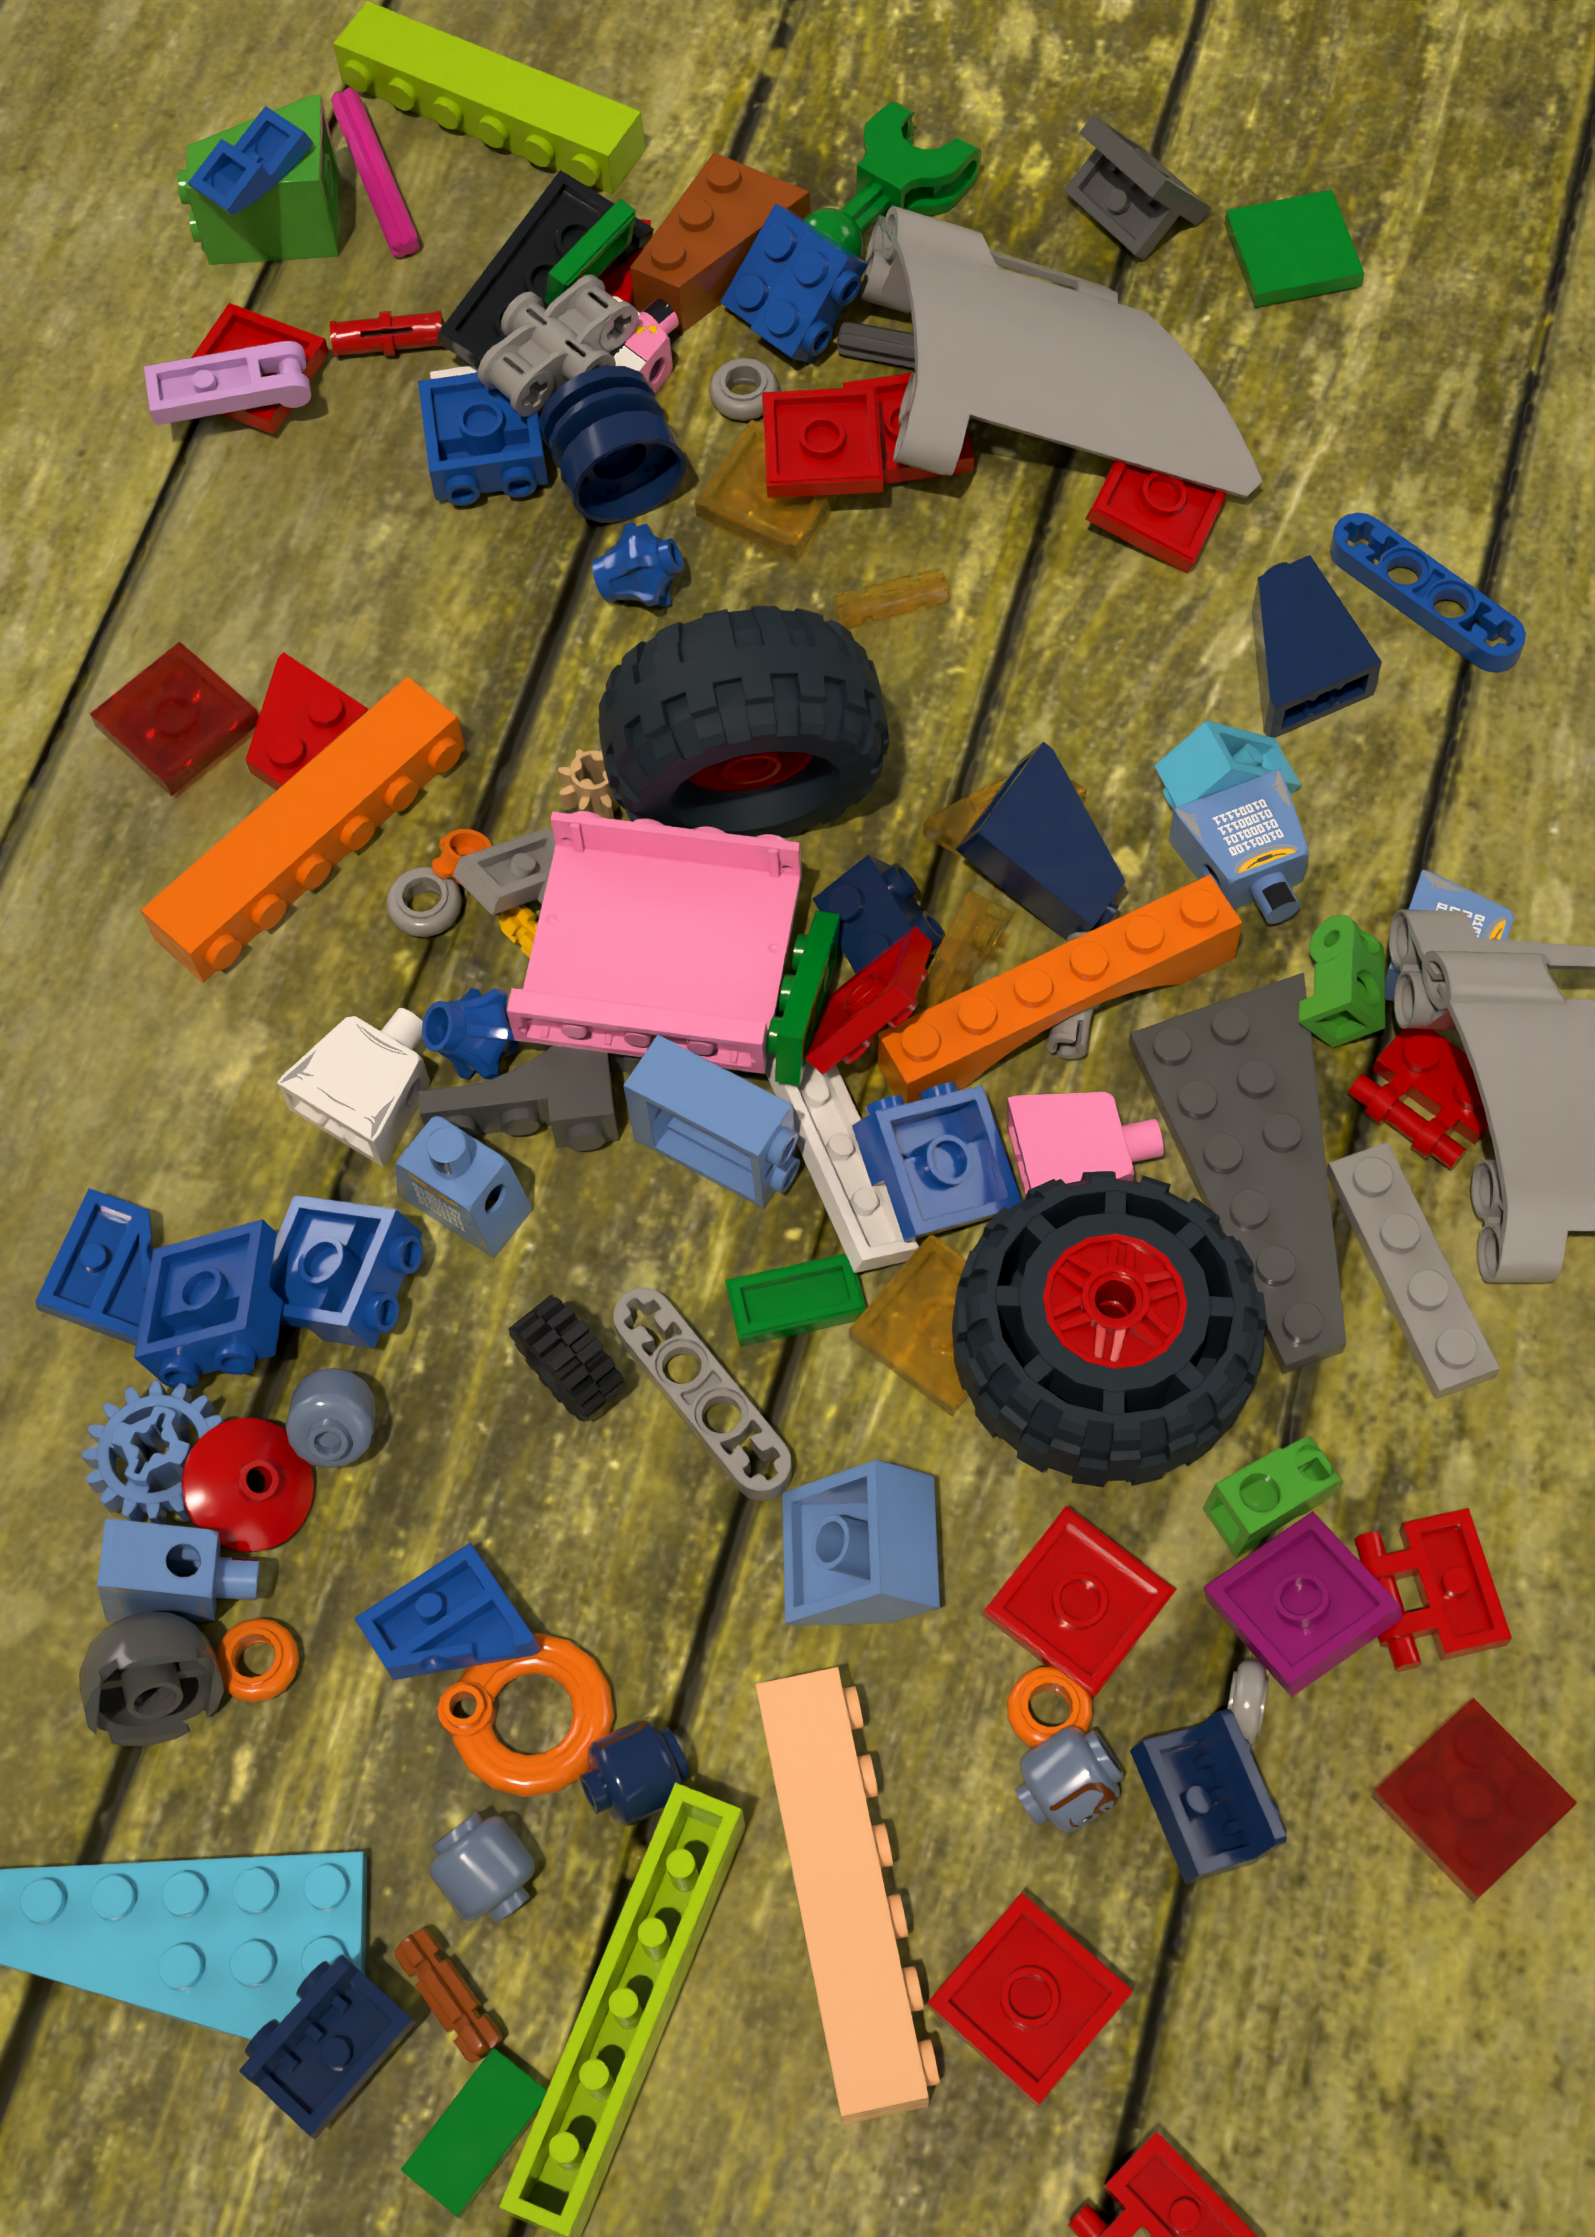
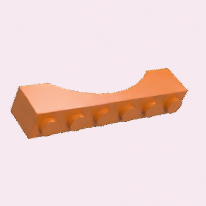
[877,874,1242,1104]

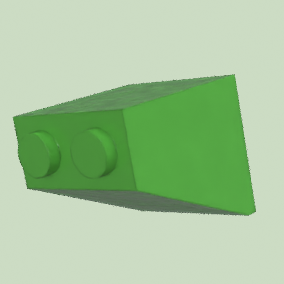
[177,95,340,265]

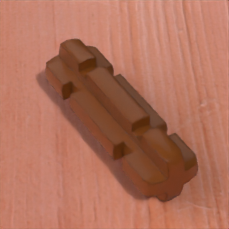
[395,1928,502,2063]

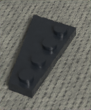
[438,170,654,368]

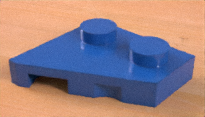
[354,1543,541,1680]

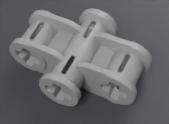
[478,275,638,417]

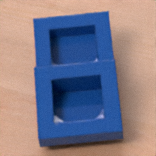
[188,106,314,216]

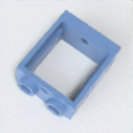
[623,1035,800,1209]

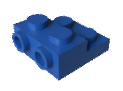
[720,203,868,363]
[418,372,549,506]
[852,1082,1022,1242]
[269,1195,423,1349]
[134,1219,283,1388]

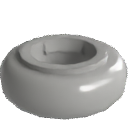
[709,358,779,421]
[386,867,462,938]
[1227,1660,1269,1746]

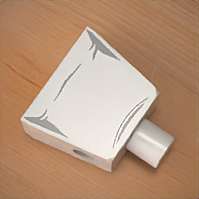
[277,1008,430,1168]

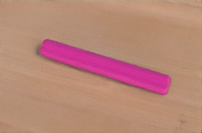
[331,88,420,258]

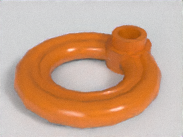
[437,1633,614,1797]

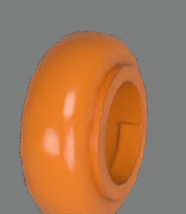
[216,1618,299,1703]
[1007,1666,1093,1748]

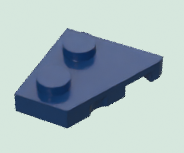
[35,1188,153,1346]

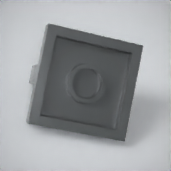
[1064,115,1211,261]

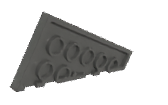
[1129,972,1346,1374]

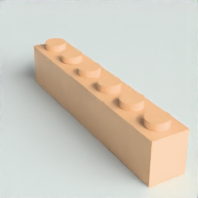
[756,1667,940,2125]

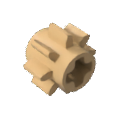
[558,749,620,819]

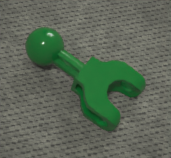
[803,101,981,259]

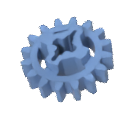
[82,1381,224,1524]

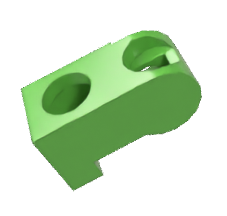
[1299,914,1385,1048]
[1202,1436,1344,1559]

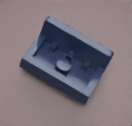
[813,855,952,974]
[1130,1709,1287,1884]
[239,1955,416,2139]

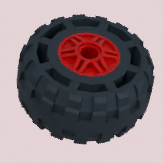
[598,606,890,838]
[952,1171,1267,1487]

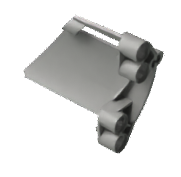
[860,205,1263,499]
[1389,909,1595,1283]

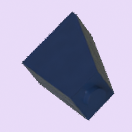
[1252,555,1382,738]
[955,742,1125,941]

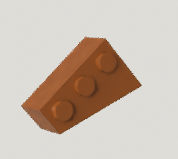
[630,153,811,332]

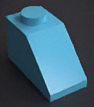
[1154,721,1302,809]

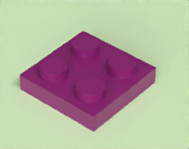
[1204,1511,1402,1698]

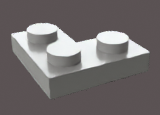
[453,827,556,915]

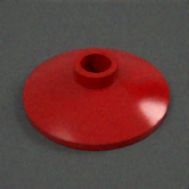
[181,1418,314,1553]

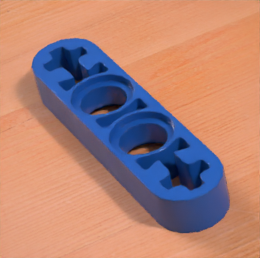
[1330,513,1526,673]

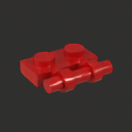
[1348,1029,1489,1170]
[1354,1508,1512,1672]
[1067,2131,1258,2237]

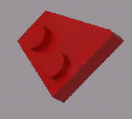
[245,652,369,791]

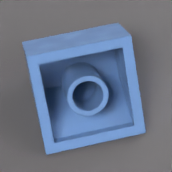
[782,1459,940,1626]

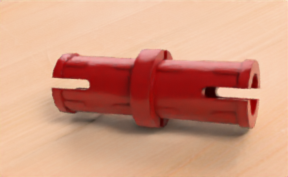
[330,310,444,357]

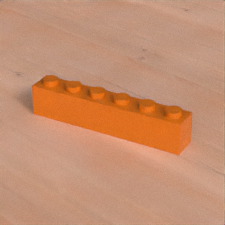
[140,676,465,983]

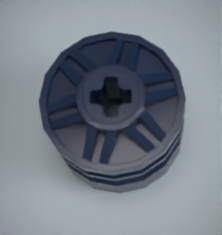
[539,366,686,523]

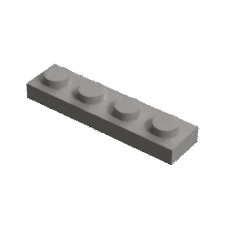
[1327,1142,1500,1400]

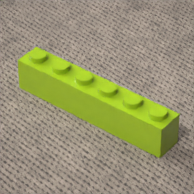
[333,1,645,194]
[499,1783,746,2237]

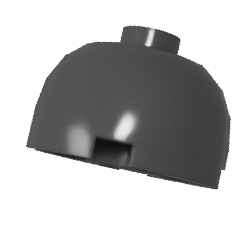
[79,1612,224,1746]

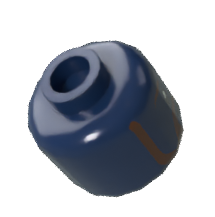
[579,1720,690,1826]

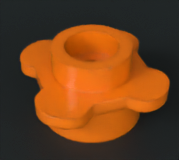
[431,829,492,884]

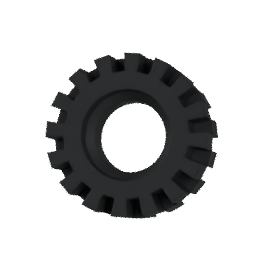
[508,1295,626,1422]

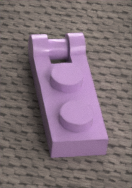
[144,341,311,425]

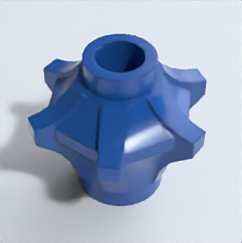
[592,522,684,607]
[422,988,519,1080]

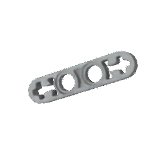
[613,1287,793,1501]

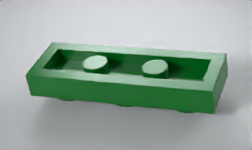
[766,911,840,1086]

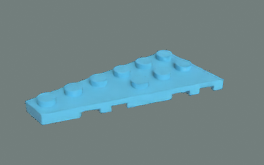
[0,1852,368,2040]

